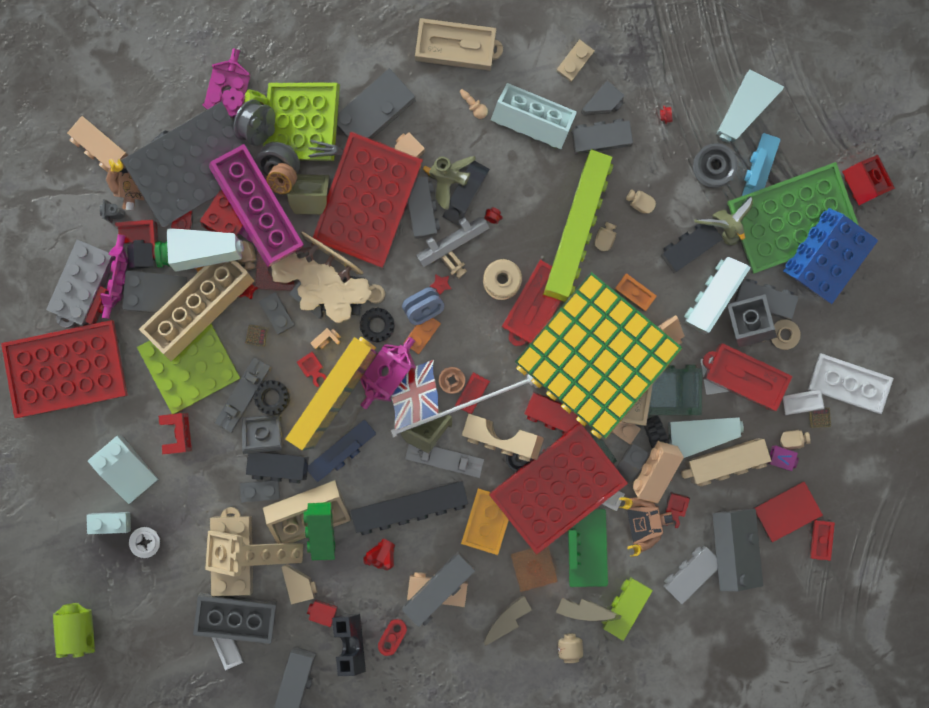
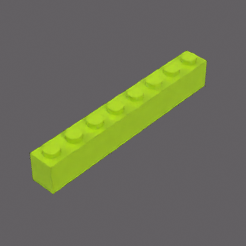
[543,150,614,302]

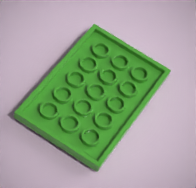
[727,162,858,273]

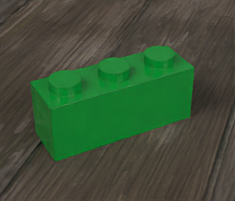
[304,502,336,561]

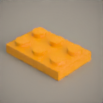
[461,488,509,555]

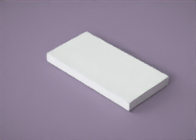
[808,353,894,414]

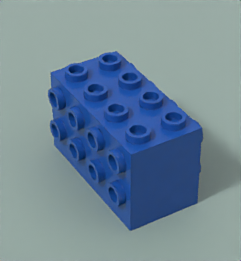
[783,208,878,304]

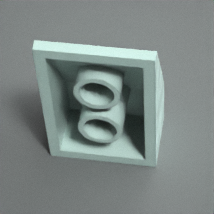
[88,435,158,504]

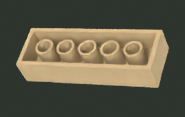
[139,260,254,361]

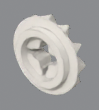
[129,527,160,558]

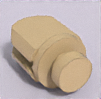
[626,189,656,213]
[595,222,617,251]
[238,241,257,271]
[440,251,467,279]
[780,430,810,450]

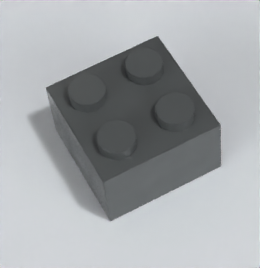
[727,294,777,347]

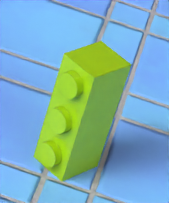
[601,577,653,641]

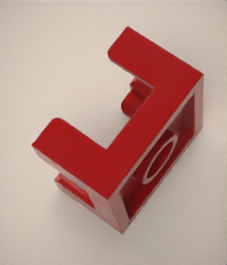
[158,413,192,455]

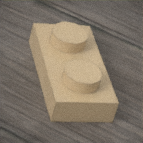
[556,39,594,82]

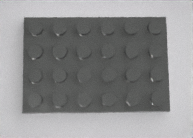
[121,102,255,227]

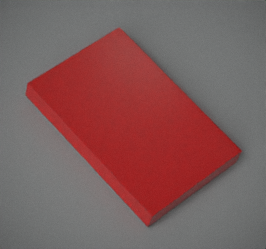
[753,481,823,543]

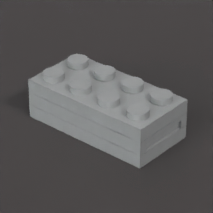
[46,239,116,328]

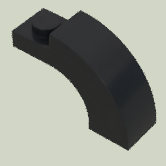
[442,161,490,226]

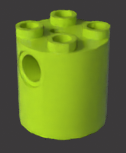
[53,603,95,658]

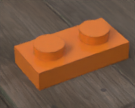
[615,273,657,311]
[403,318,441,355]

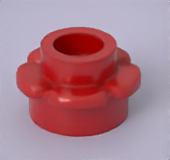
[660,106,673,124]
[484,207,503,224]

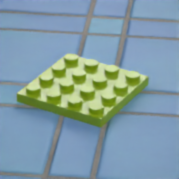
[263,83,340,161]
[137,323,241,414]

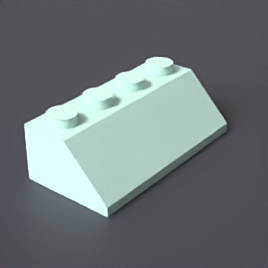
[491,83,577,149]
[684,257,751,335]

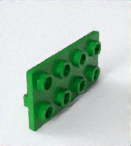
[568,509,608,587]

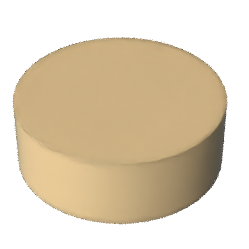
[368,285,385,304]

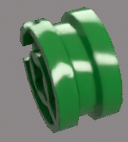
[155,240,171,268]

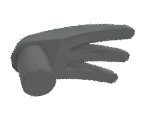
[308,140,343,158]

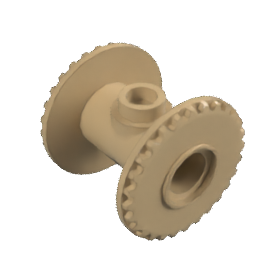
[483,259,522,300]

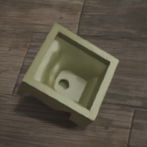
[288,174,329,214]
[400,410,452,454]

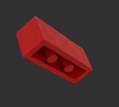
[524,391,580,435]

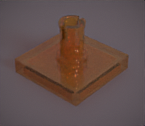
[510,546,558,592]

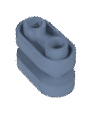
[402,287,444,325]

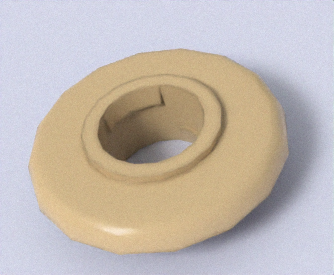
[771,320,800,350]

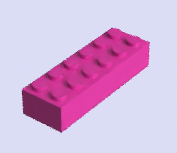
[209,144,304,267]

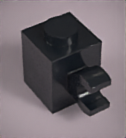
[127,240,153,269]

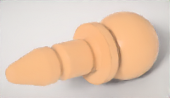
[460,89,488,119]

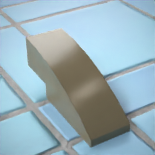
[483,595,532,646]
[556,598,622,622]

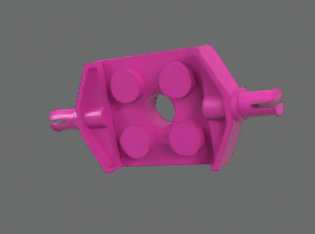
[202,48,251,118]
[101,234,128,319]
[360,336,416,410]

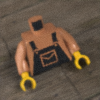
[619,497,673,557]

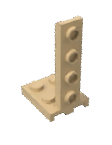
[205,531,303,576]

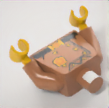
[106,159,145,210]

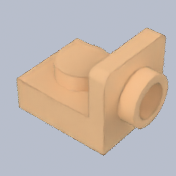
[310,328,341,349]
[612,422,641,445]

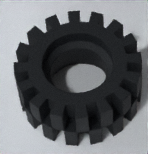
[360,307,395,342]
[254,380,290,415]
[644,415,669,448]

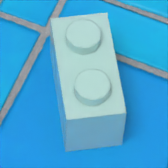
[87,512,131,534]

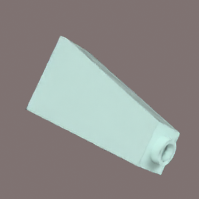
[717,70,784,143]
[167,229,244,272]
[668,417,744,458]

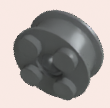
[233,100,275,146]
[254,142,300,180]
[693,143,738,188]

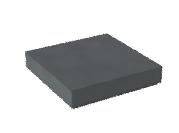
[242,414,282,454]

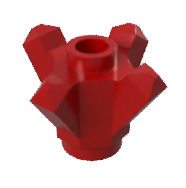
[363,539,395,571]

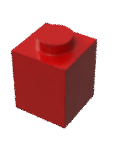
[307,599,338,627]

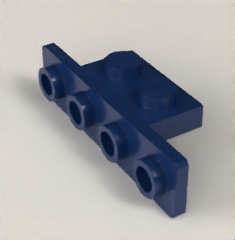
[308,420,376,482]

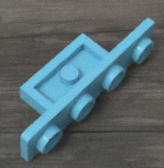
[741,133,780,196]

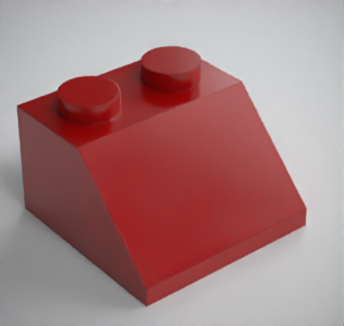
[842,155,895,205]

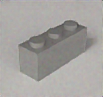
[664,546,718,604]

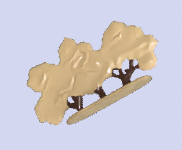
[271,232,372,323]

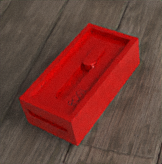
[501,260,561,346]
[702,343,793,411]

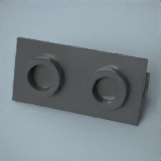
[100,199,125,223]

